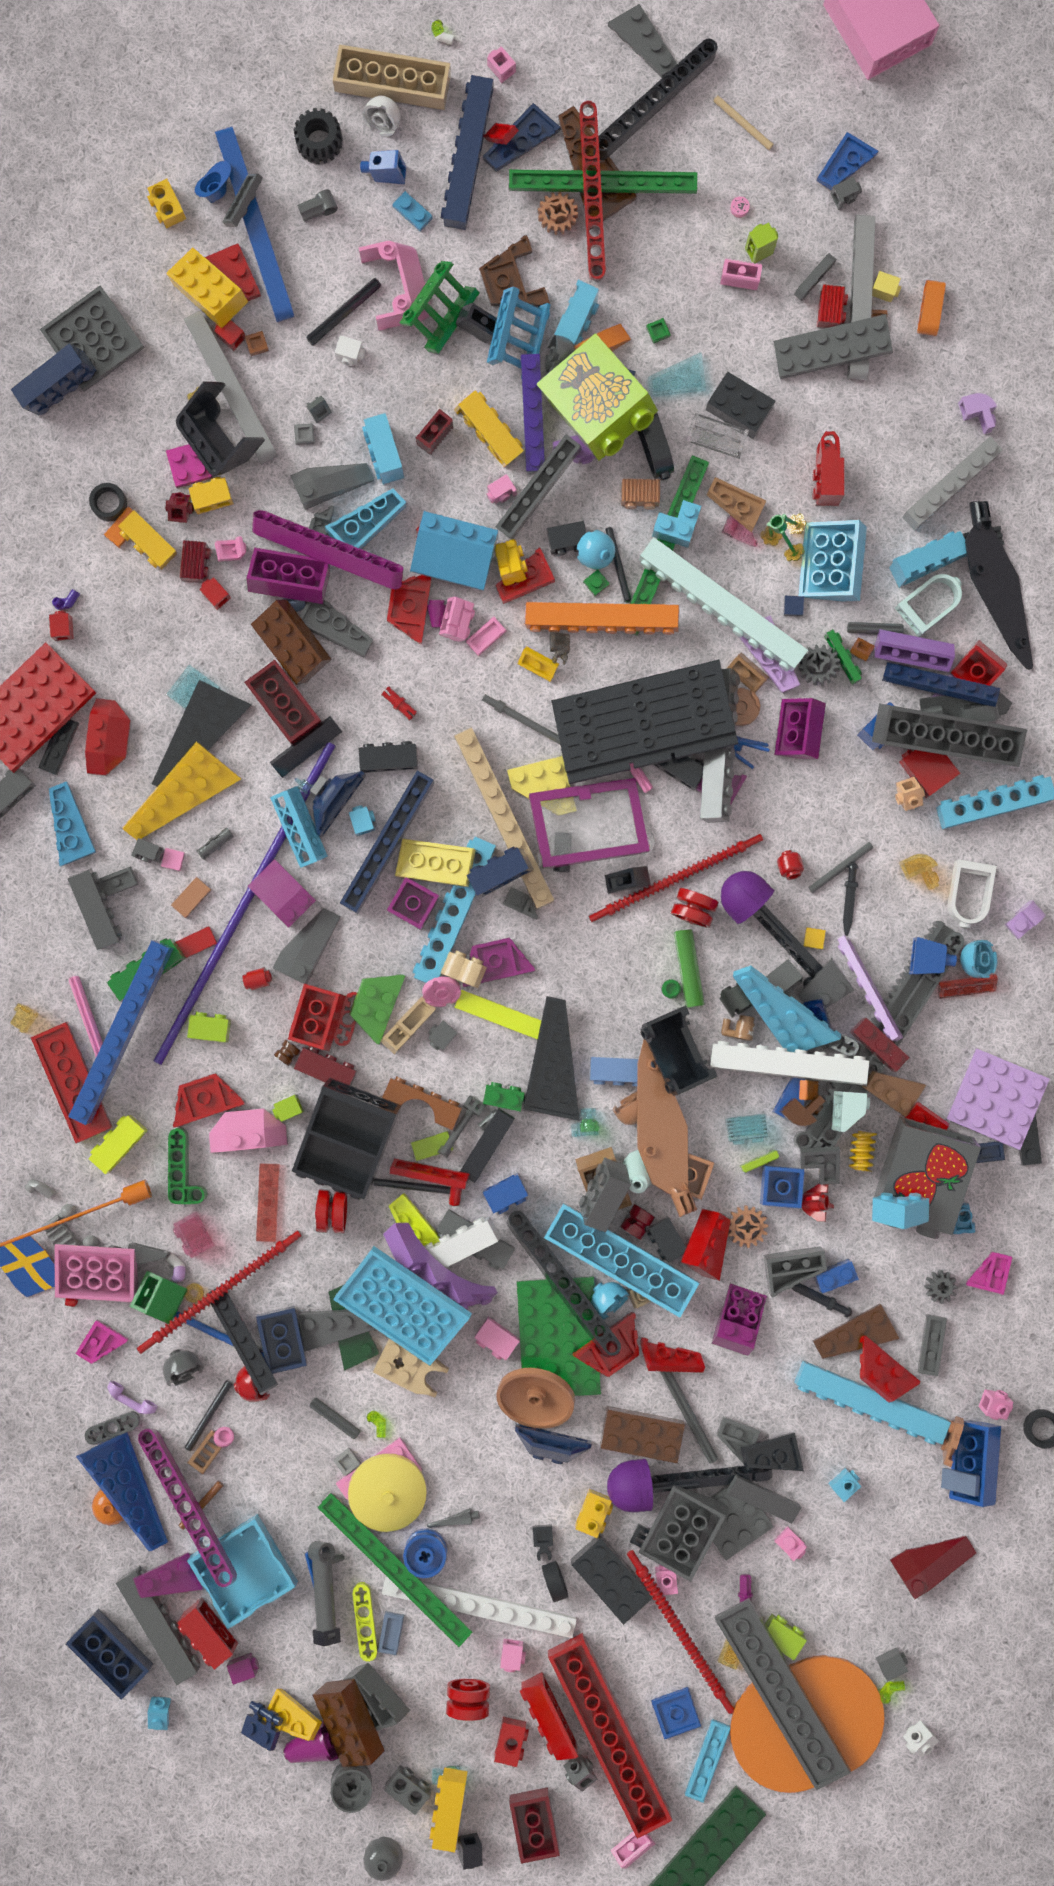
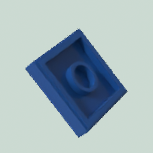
[651,1687,701,1740]

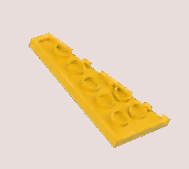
[122,741,241,840]

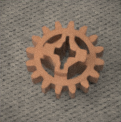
[538,192,578,235]
[728,1205,768,1248]

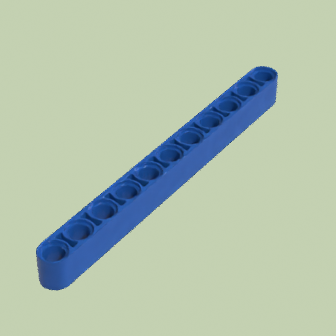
[215,126,295,322]

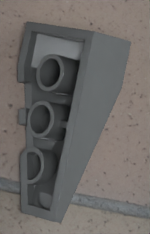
[290,463,374,510]
[273,908,341,984]

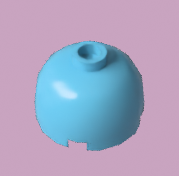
[577,530,615,570]
[960,940,997,978]
[591,1282,630,1320]

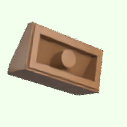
[727,652,769,693]

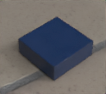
[783,595,804,616]

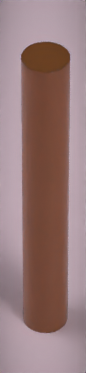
[178,1481,224,1530]

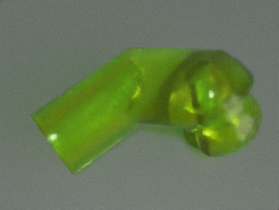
[366,1411,386,1438]
[879,1681,905,1704]

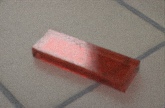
[938,974,998,999]

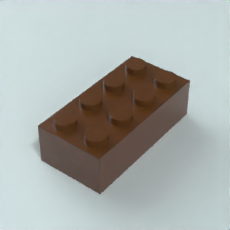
[250,599,332,685]
[600,1406,685,1464]
[312,1679,385,1767]

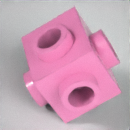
[979,1389,1014,1420]

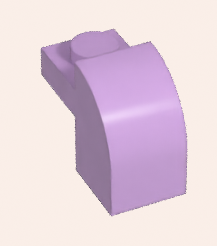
[958,393,997,434]
[1005,900,1046,939]

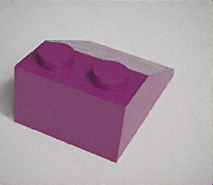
[248,859,316,928]

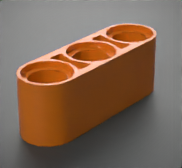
[917,280,946,336]

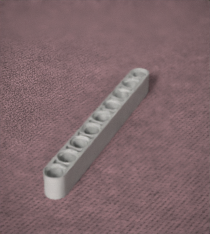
[847,215,876,380]
[184,310,278,465]

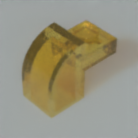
[899,854,939,890]

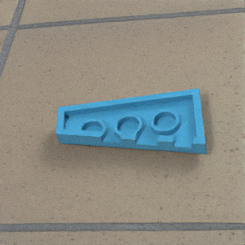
[49,781,96,867]

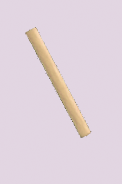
[713,95,774,150]

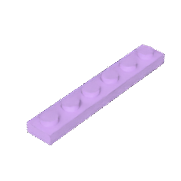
[838,936,903,1041]

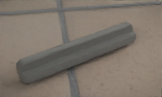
[847,622,904,634]
[309,1398,360,1439]

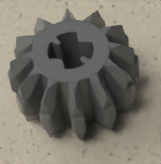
[924,1270,958,1304]

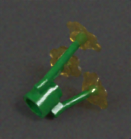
[760,513,807,562]

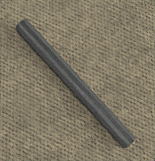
[660,1371,718,1464]

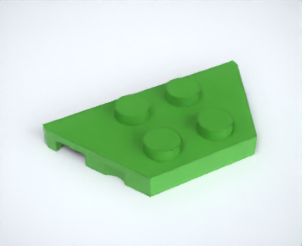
[349,974,405,1045]

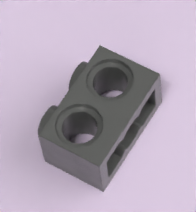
[384,1765,431,1815]

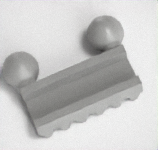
[42,1204,98,1247]

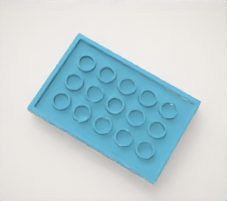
[333,1246,472,1366]

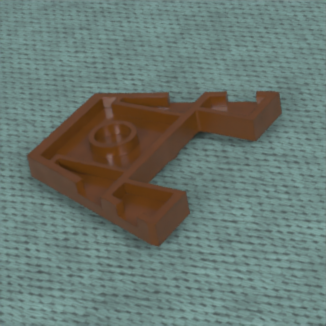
[479,235,550,306]

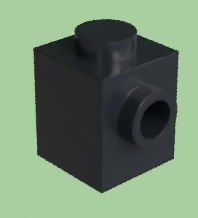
[458,1833,483,1870]

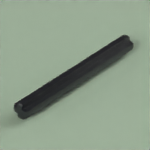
[306,278,381,345]

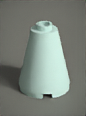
[623,1150,652,1193]

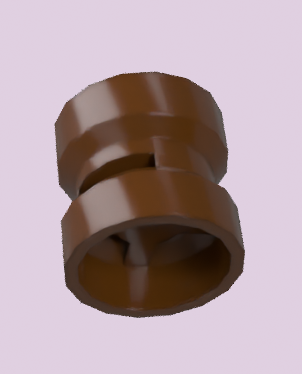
[274,1039,301,1066]

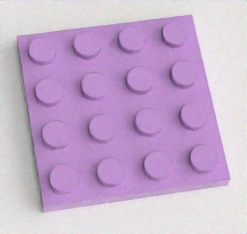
[947,1048,1050,1150]

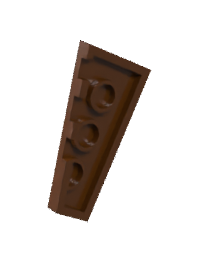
[812,1304,900,1359]

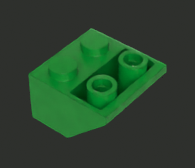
[129,1271,188,1324]

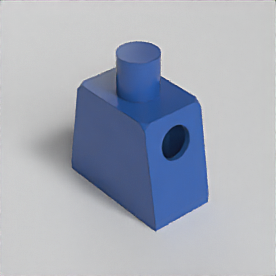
[360,150,407,185]
[909,937,957,975]

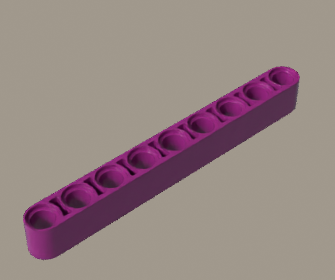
[252,510,404,589]
[138,1428,237,1587]

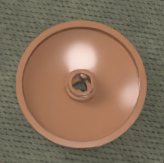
[496,1368,575,1428]

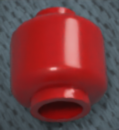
[777,850,804,880]

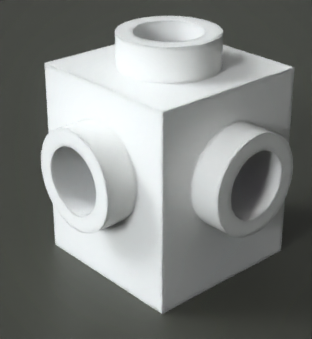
[903,1720,939,1757]

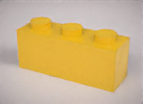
[118,510,177,570]

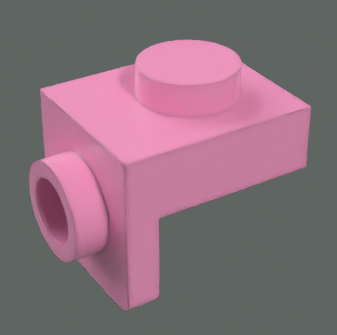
[215,536,246,562]

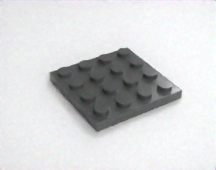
[40,285,145,392]

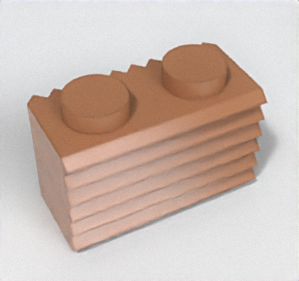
[621,479,660,510]

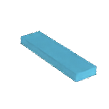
[684,1719,731,1803]

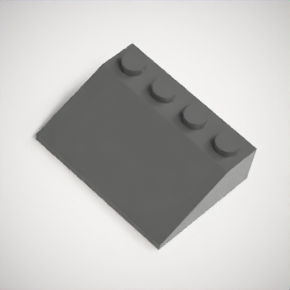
[638,1485,729,1582]

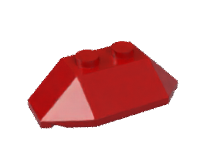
[85,698,131,776]

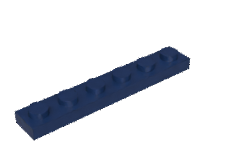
[882,662,1000,707]

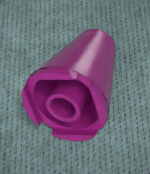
[283,1720,339,1763]

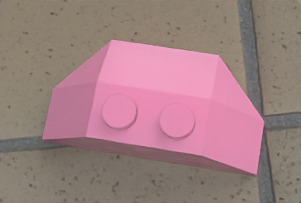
[209,1108,288,1153]

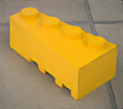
[454,390,524,467]

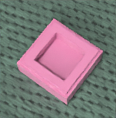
[161,848,185,871]

